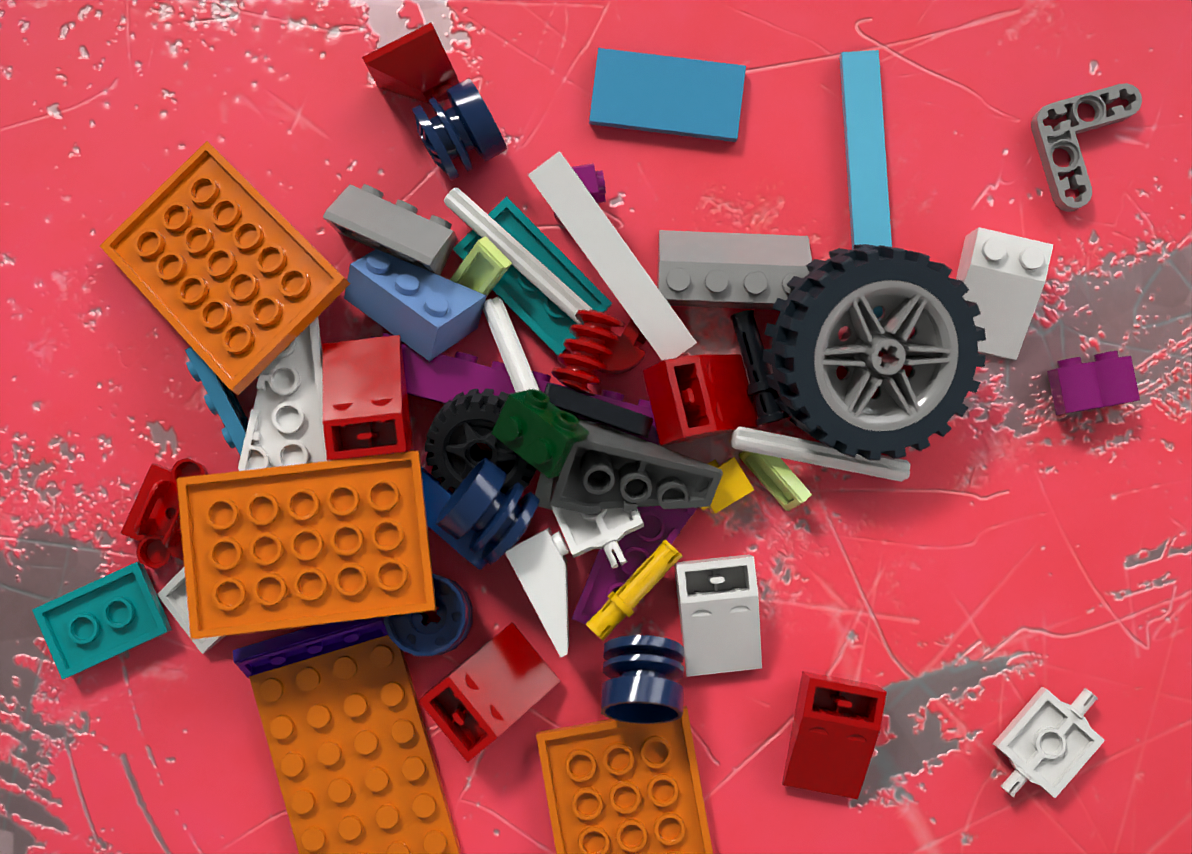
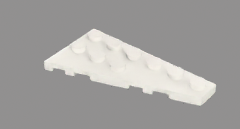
[238,317,332,471]

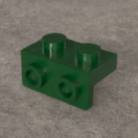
[491,389,589,479]

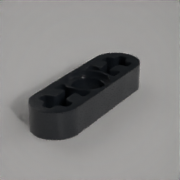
[544,383,654,438]

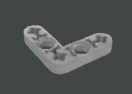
[1031,83,1142,212]

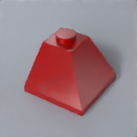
[362,22,459,104]

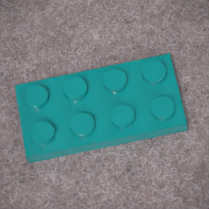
[453,197,612,356]

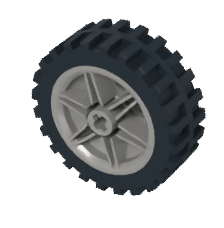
[763,244,986,461]

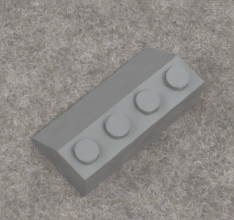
[657,230,812,310]

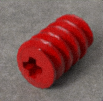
[551,310,625,396]

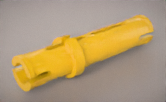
[586,539,683,641]

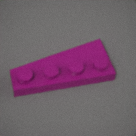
[572,506,698,624]

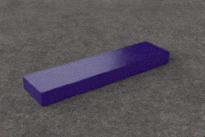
[233,616,388,678]

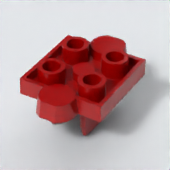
[121,458,208,569]

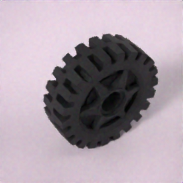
[425,388,537,493]

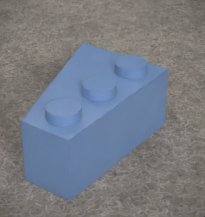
[344,249,487,362]

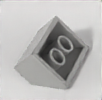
[323,184,458,276]

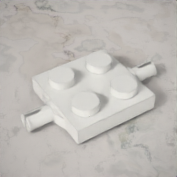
[542,481,644,569]
[993,687,1105,798]

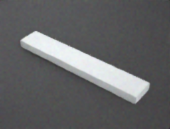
[528,151,697,361]

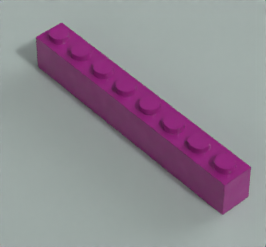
[370,333,660,445]

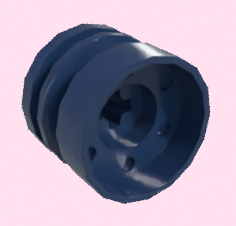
[412,78,507,180]
[436,458,540,564]
[384,574,473,656]
[601,635,684,724]

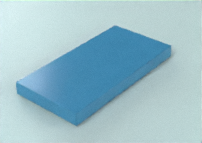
[589,48,746,142]

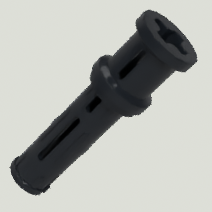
[730,310,790,426]

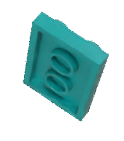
[32,561,172,680]

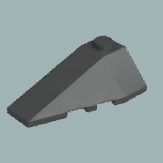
[549,418,723,514]

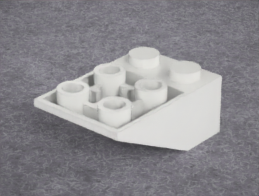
[674,554,762,677]

